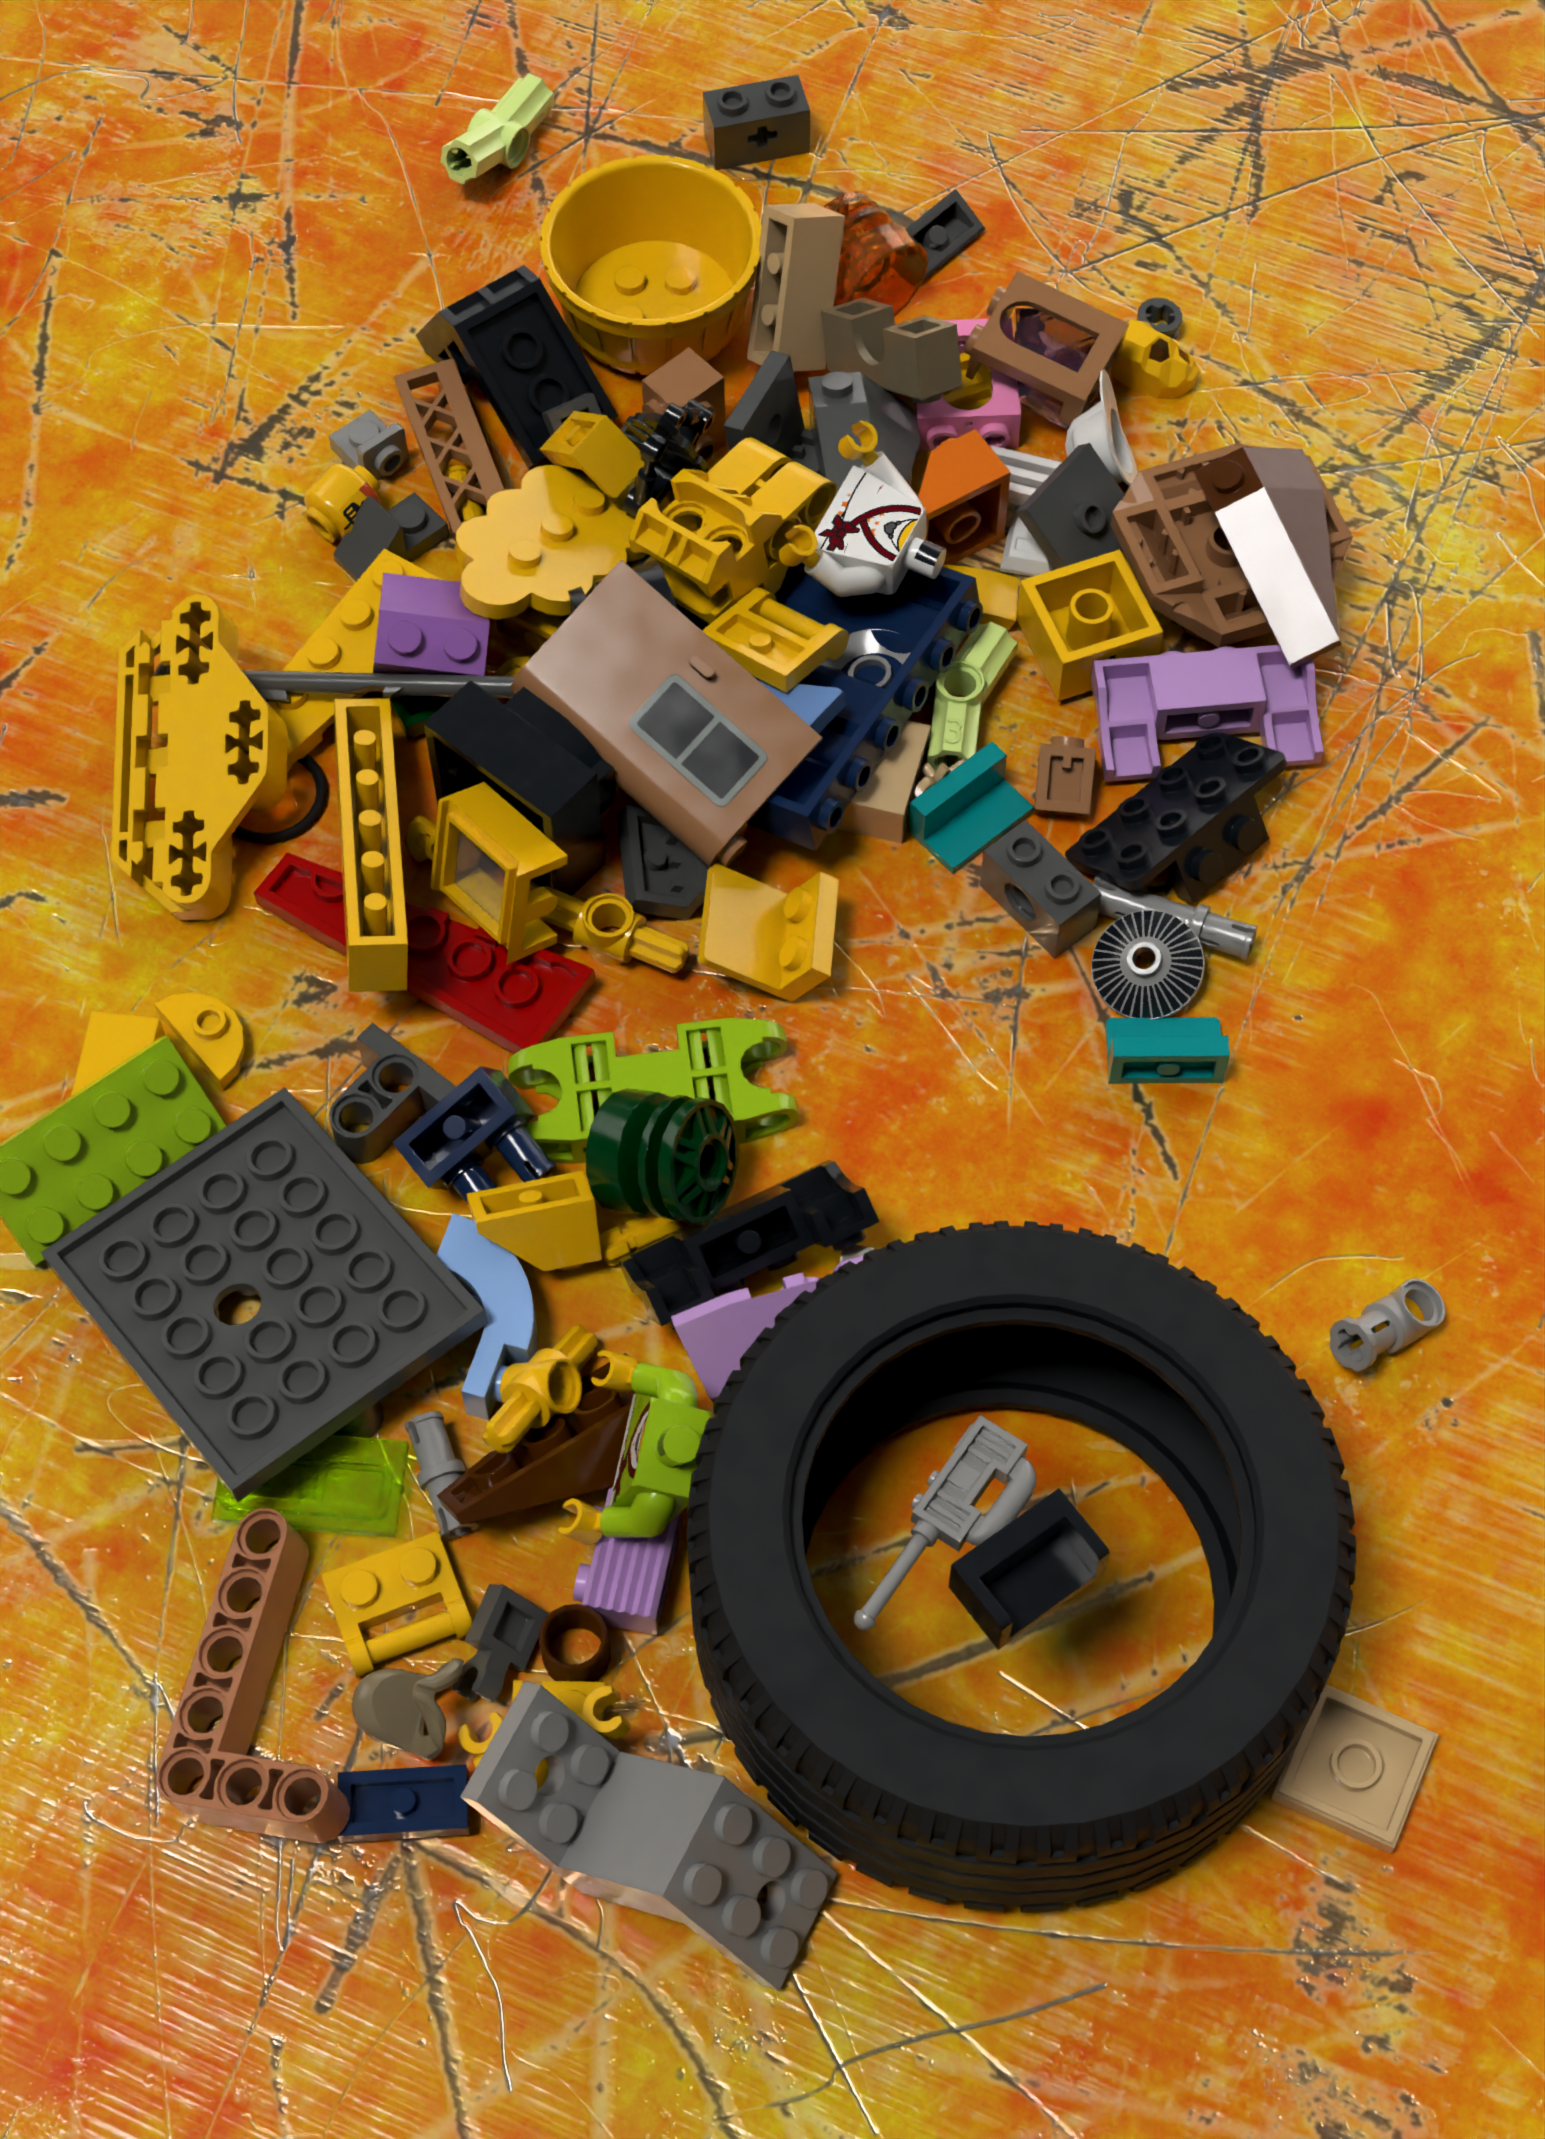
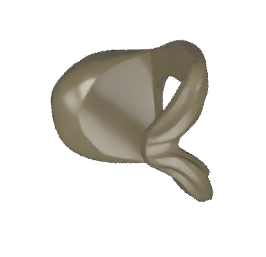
[352,1658,464,1760]

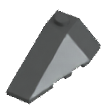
[808,371,921,491]

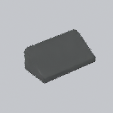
[875,189,986,286]

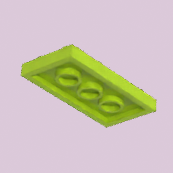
[0,1036,227,1266]

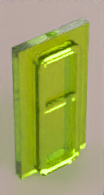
[211,1435,409,1538]

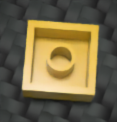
[1016,549,1163,701]

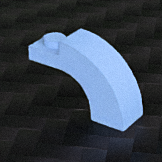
[437,1213,537,1421]

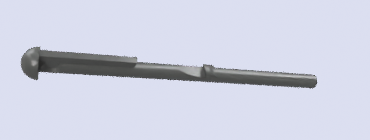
[154,663,515,703]

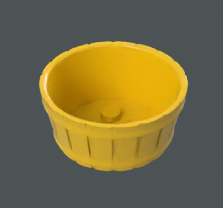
[540,155,762,375]

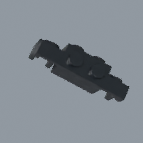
[617,1160,879,1329]

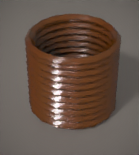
[539,1604,611,1682]

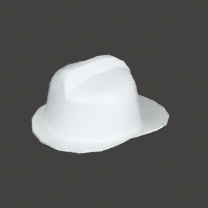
[1065,369,1138,487]

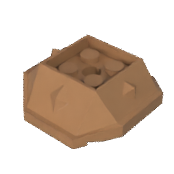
[1110,443,1353,648]

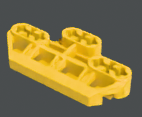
[111,594,288,921]

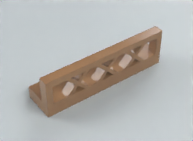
[394,358,504,541]

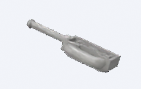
[854,1415,1036,1631]

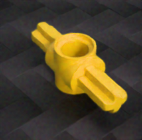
[540,886,689,973]
[482,1325,598,1454]

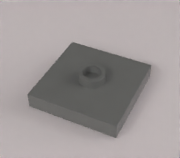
[1015,443,1125,569]

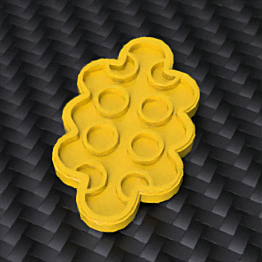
[454,465,648,620]

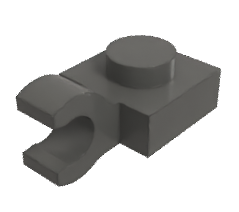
[453,1584,548,1702]

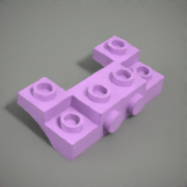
[1091,645,1324,782]

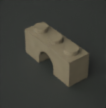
[821,297,963,403]

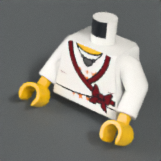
[779,421,946,597]

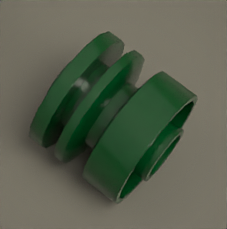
[586,1088,739,1224]

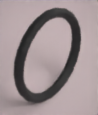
[232,754,328,844]

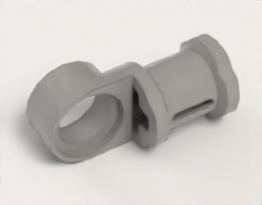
[1330,1278,1445,1371]

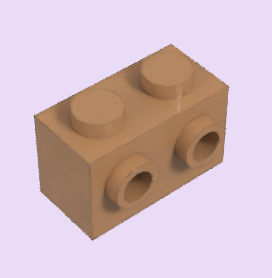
[642,347,726,463]

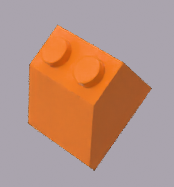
[918,429,1011,565]

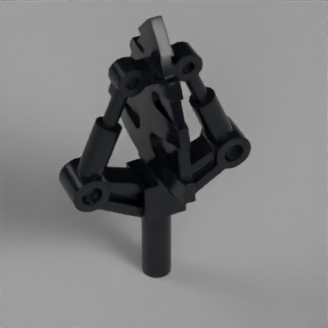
[621,399,716,518]

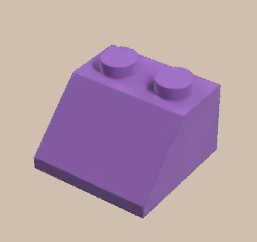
[373,573,490,676]

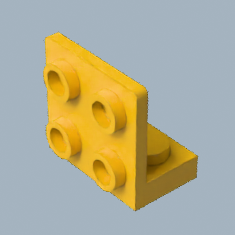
[698,863,839,1002]

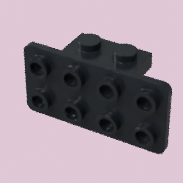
[1065,733,1288,903]

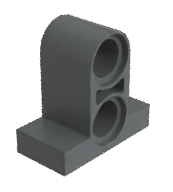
[329,1022,456,1164]

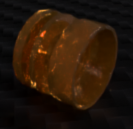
[824,191,928,317]

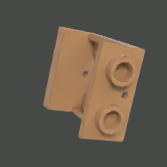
[964,271,1129,426]

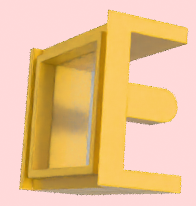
[430,782,568,965]

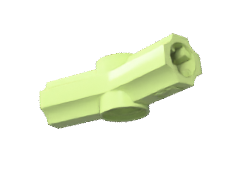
[440,73,555,185]
[927,621,1018,771]

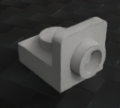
[329,410,409,481]

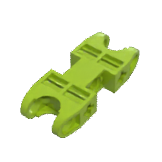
[507,1018,799,1164]

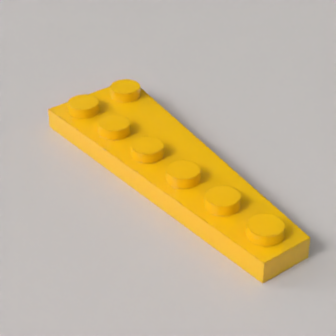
[246,548,443,772]

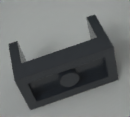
[948,1488,1110,1650]

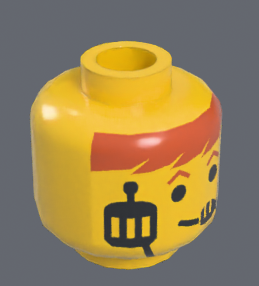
[303,464,382,543]

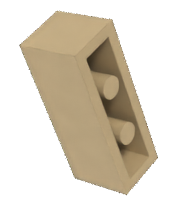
[747,203,845,372]

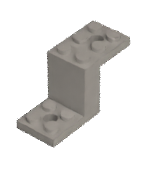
[460,1681,837,1991]

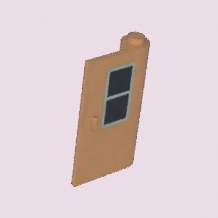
[510,560,823,868]

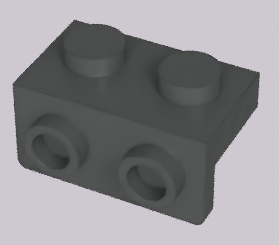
[617,804,709,920]

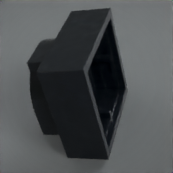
[424,680,616,896]

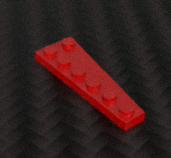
[254,852,595,1054]

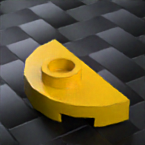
[154,992,246,1090]

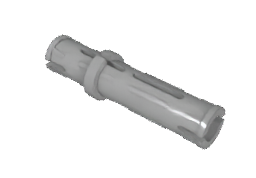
[1092,876,1258,961]

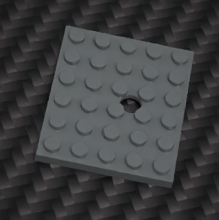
[41,1087,488,1502]

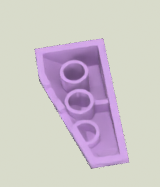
[671,1256,863,1404]

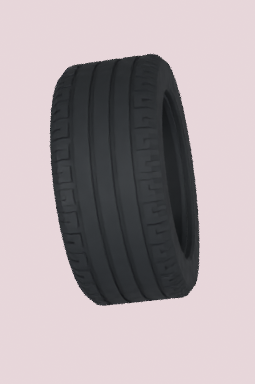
[686,1221,1356,1913]

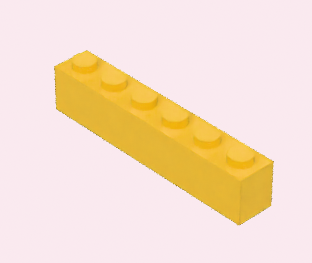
[334,698,408,992]

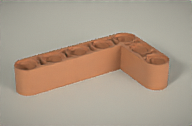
[156,1508,350,1843]

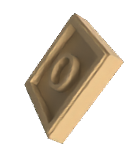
[1271,1684,1439,1854]

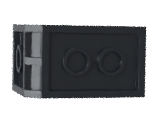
[416,265,618,468]

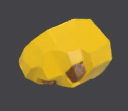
[1110,319,1199,399]

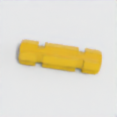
[599,1214,694,1266]

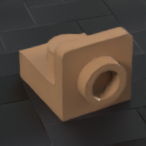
[1034,736,1096,817]

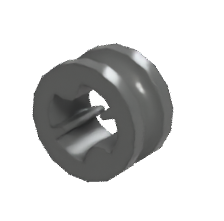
[1136,298,1182,340]

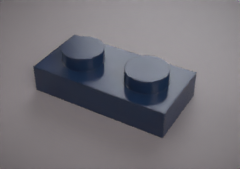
[338,1764,470,1843]

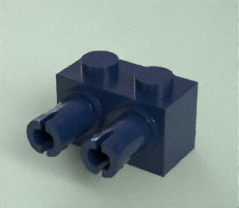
[392,1066,557,1205]

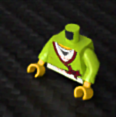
[558,1350,711,1545]

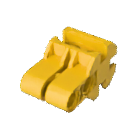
[628,437,838,623]

